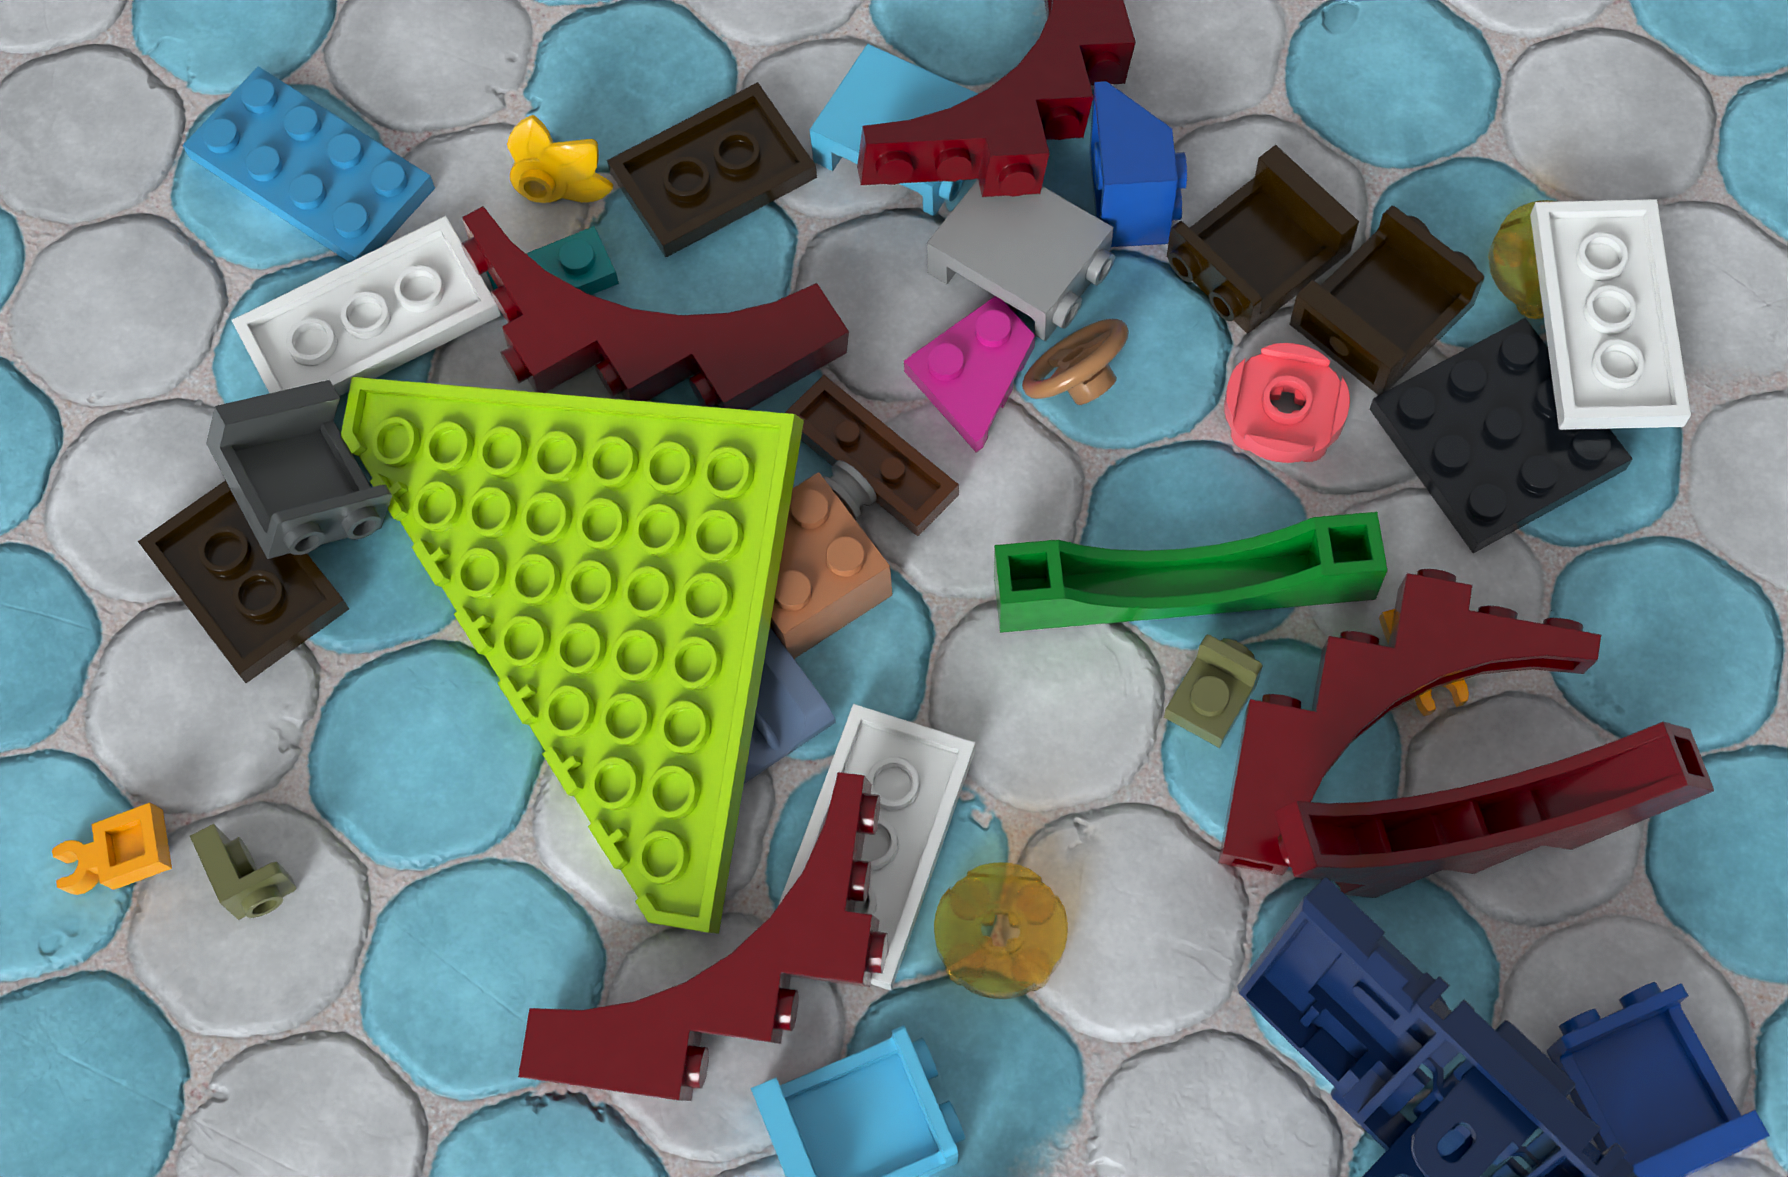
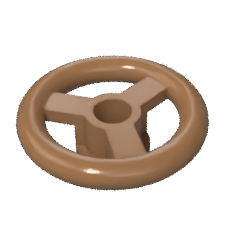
[1022,319,1129,405]

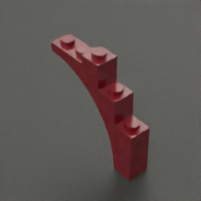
[857,0,1136,197]
[461,206,849,410]
[1218,569,1601,876]
[1274,722,1715,898]
[518,772,888,1101]

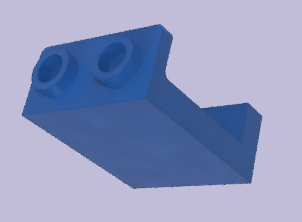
[1546,982,1770,1177]

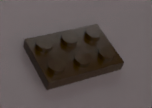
[607,82,817,258]
[138,480,349,683]

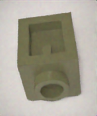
[1164,635,1263,748]
[190,824,297,920]

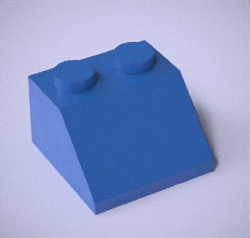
[1089,81,1187,247]

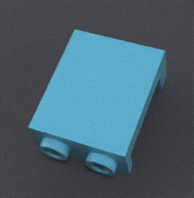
[810,43,978,216]
[751,1025,965,1177]

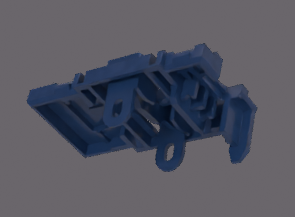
[1237,877,1638,1177]

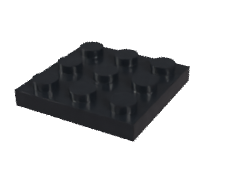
[1370,318,1633,553]

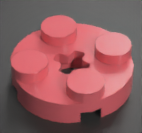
[1224,343,1350,463]

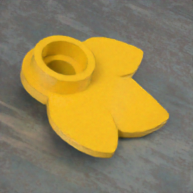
[507,115,614,203]

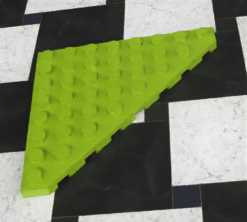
[341,377,804,934]

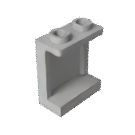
[927,179,1115,341]

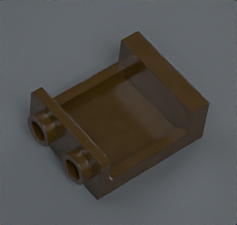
[1167,145,1359,334]
[1289,205,1484,395]

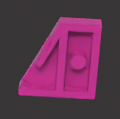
[904,296,1035,452]

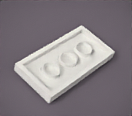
[1530,199,1691,430]
[231,216,501,396]
[778,704,975,991]

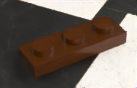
[785,375,959,537]

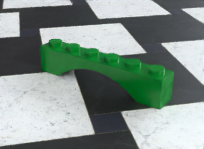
[994,512,1388,633]

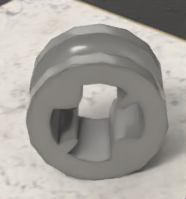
[822,460,877,520]

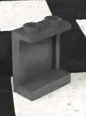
[206,380,392,559]

